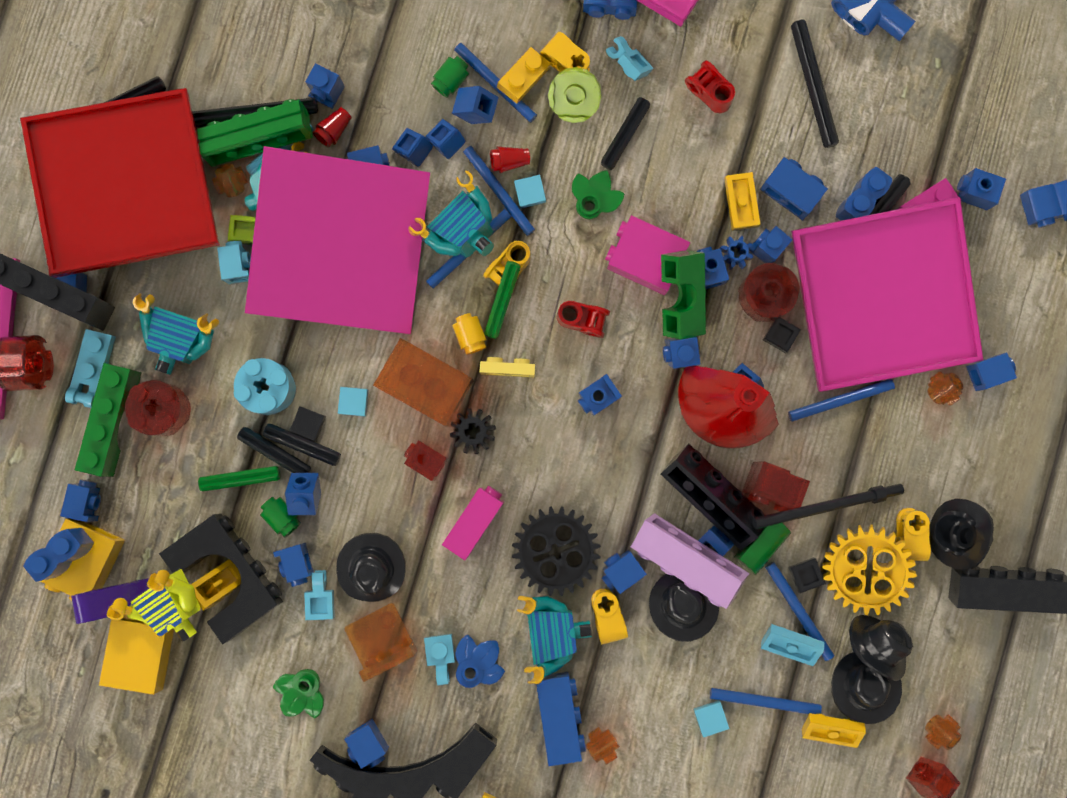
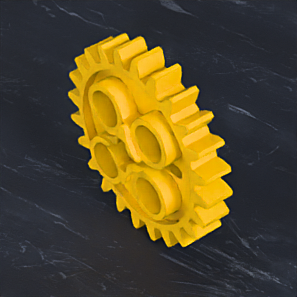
[823,524,917,615]

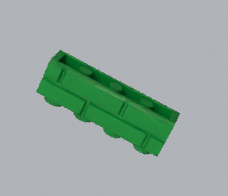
[197,99,313,167]

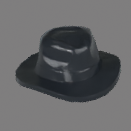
[929,498,994,570]
[336,533,406,602]
[649,574,719,642]
[849,615,913,681]
[831,652,902,724]

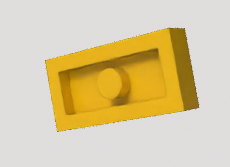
[497,47,551,104]
[724,172,761,231]
[802,713,866,748]

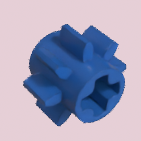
[719,236,753,270]

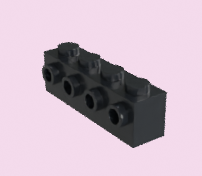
[660,443,764,550]
[948,566,1067,614]

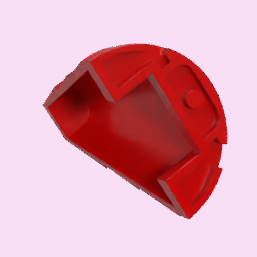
[678,365,779,448]

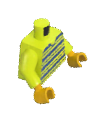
[107,569,200,642]

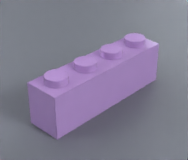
[631,513,749,609]

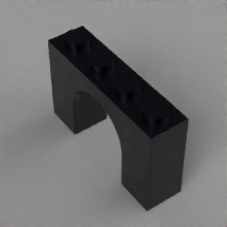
[0,253,115,331]
[159,513,283,645]

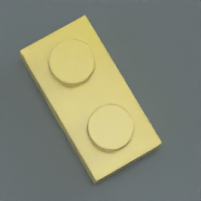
[480,357,535,378]

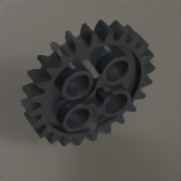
[512,506,601,596]

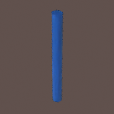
[454,43,537,123]
[463,146,535,236]
[426,209,511,289]
[788,379,895,422]
[765,561,835,661]
[710,688,822,714]

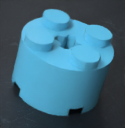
[234,358,296,415]

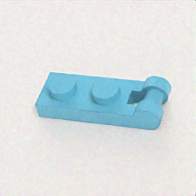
[65,329,116,408]

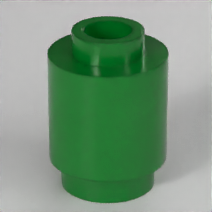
[431,56,469,98]
[260,497,301,538]

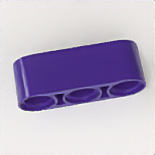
[71,578,150,624]

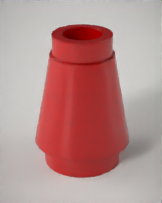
[313,107,352,147]
[490,146,530,173]

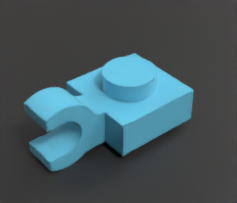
[606,36,654,81]
[304,570,335,620]
[424,634,455,686]

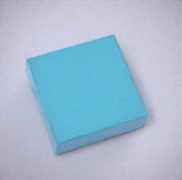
[514,175,546,209]
[338,387,369,417]
[693,700,730,738]

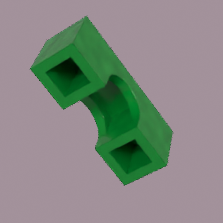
[661,250,706,340]

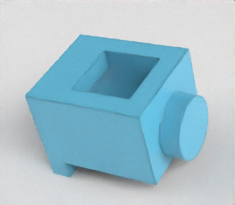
[217,241,251,284]

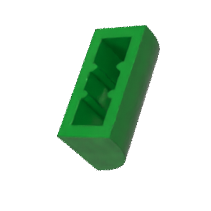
[734,523,791,575]

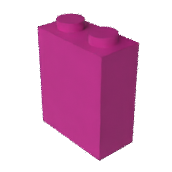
[605,215,690,296]
[442,486,504,560]

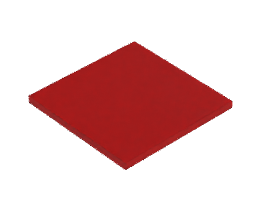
[20,88,220,278]

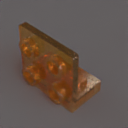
[344,603,418,682]

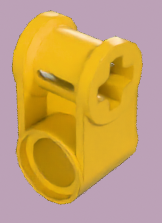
[540,32,590,72]
[483,241,531,286]
[895,508,931,561]
[591,588,628,645]

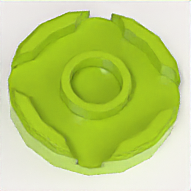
[548,67,602,123]

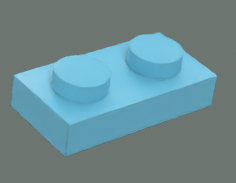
[761,624,824,666]

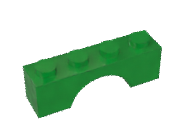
[74,363,142,477]

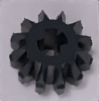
[450,408,496,455]

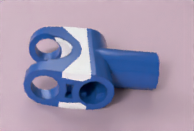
[831,0,916,41]

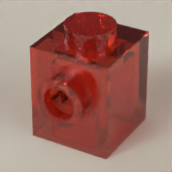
[404,440,449,481]
[906,757,961,798]

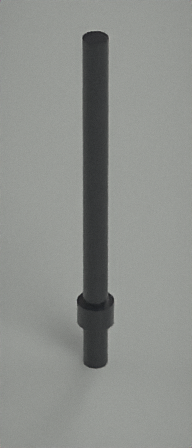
[752,484,904,529]

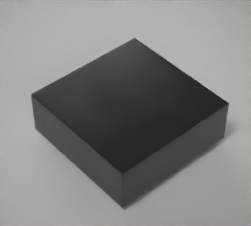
[763,316,801,354]
[289,406,326,441]
[788,557,826,594]

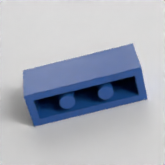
[536,672,586,766]

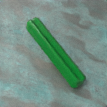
[484,261,521,339]
[198,466,280,491]

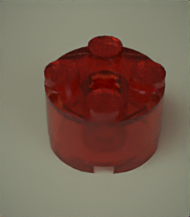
[738,263,800,322]
[0,335,54,391]
[125,380,191,437]

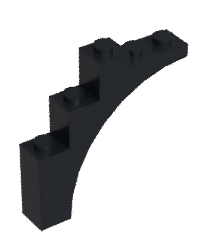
[309,722,497,798]

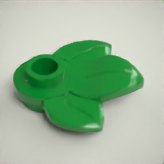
[572,170,625,220]
[273,669,324,718]

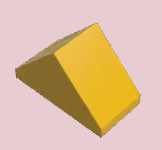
[191,559,241,611]

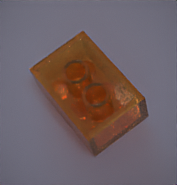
[373,338,474,428]

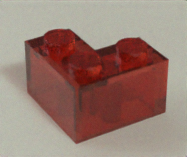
[742,461,810,512]

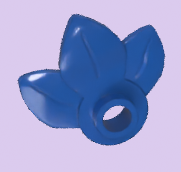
[455,635,505,688]

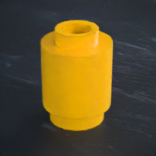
[452,313,486,355]

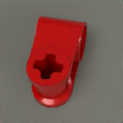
[685,60,735,114]
[556,301,610,338]

